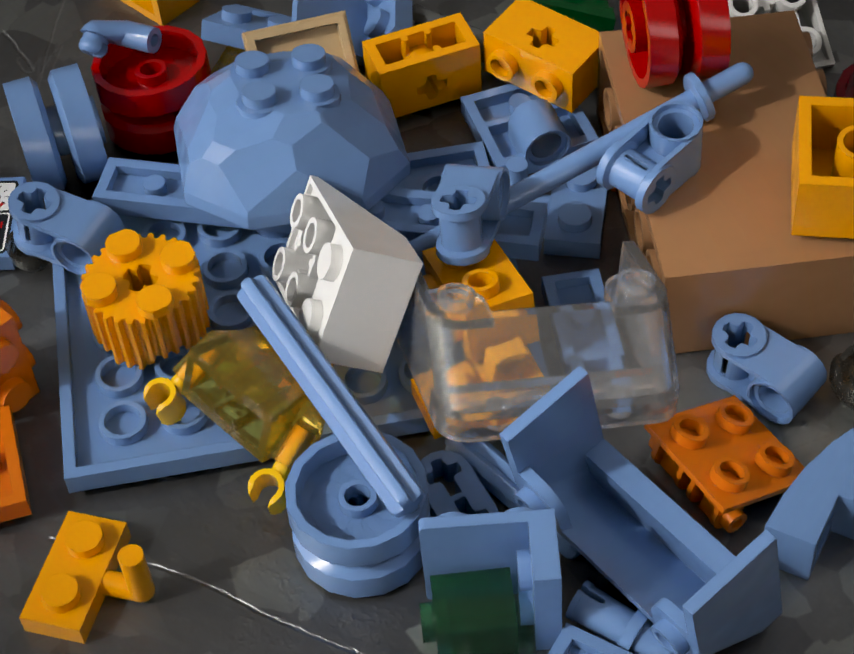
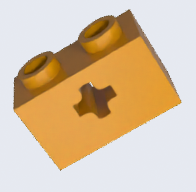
[483,0,599,113]
[362,12,482,118]

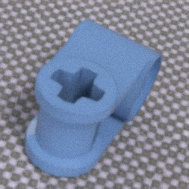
[596,102,703,214]
[431,164,510,266]
[8,181,124,276]
[706,313,827,425]

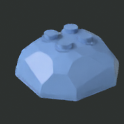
[174,44,410,230]

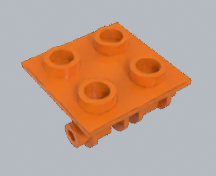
[643,395,805,533]

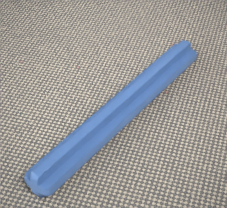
[237,274,425,518]

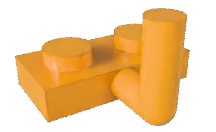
[19,511,155,644]

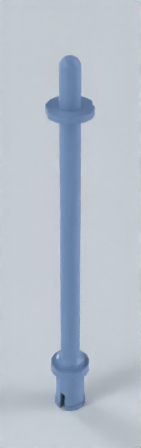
[409,62,754,261]

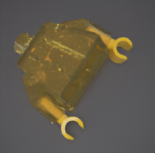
[143,325,335,515]

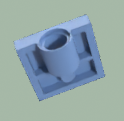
[460,83,599,174]

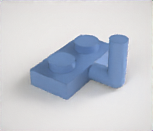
[505,156,609,259]

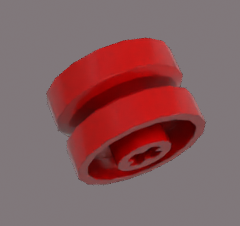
[619,0,731,88]
[90,25,211,155]

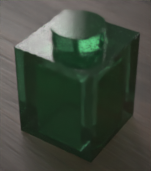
[419,567,519,654]

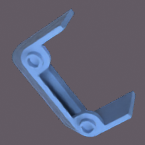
[499,366,782,654]

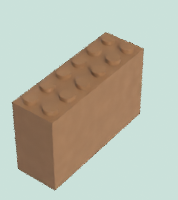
[596,10,854,356]

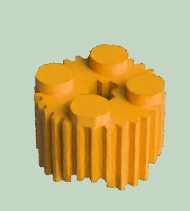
[80,229,210,370]

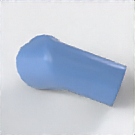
[78,20,162,58]

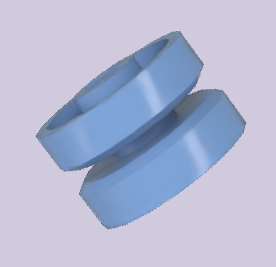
[2,63,108,191]
[285,433,430,598]

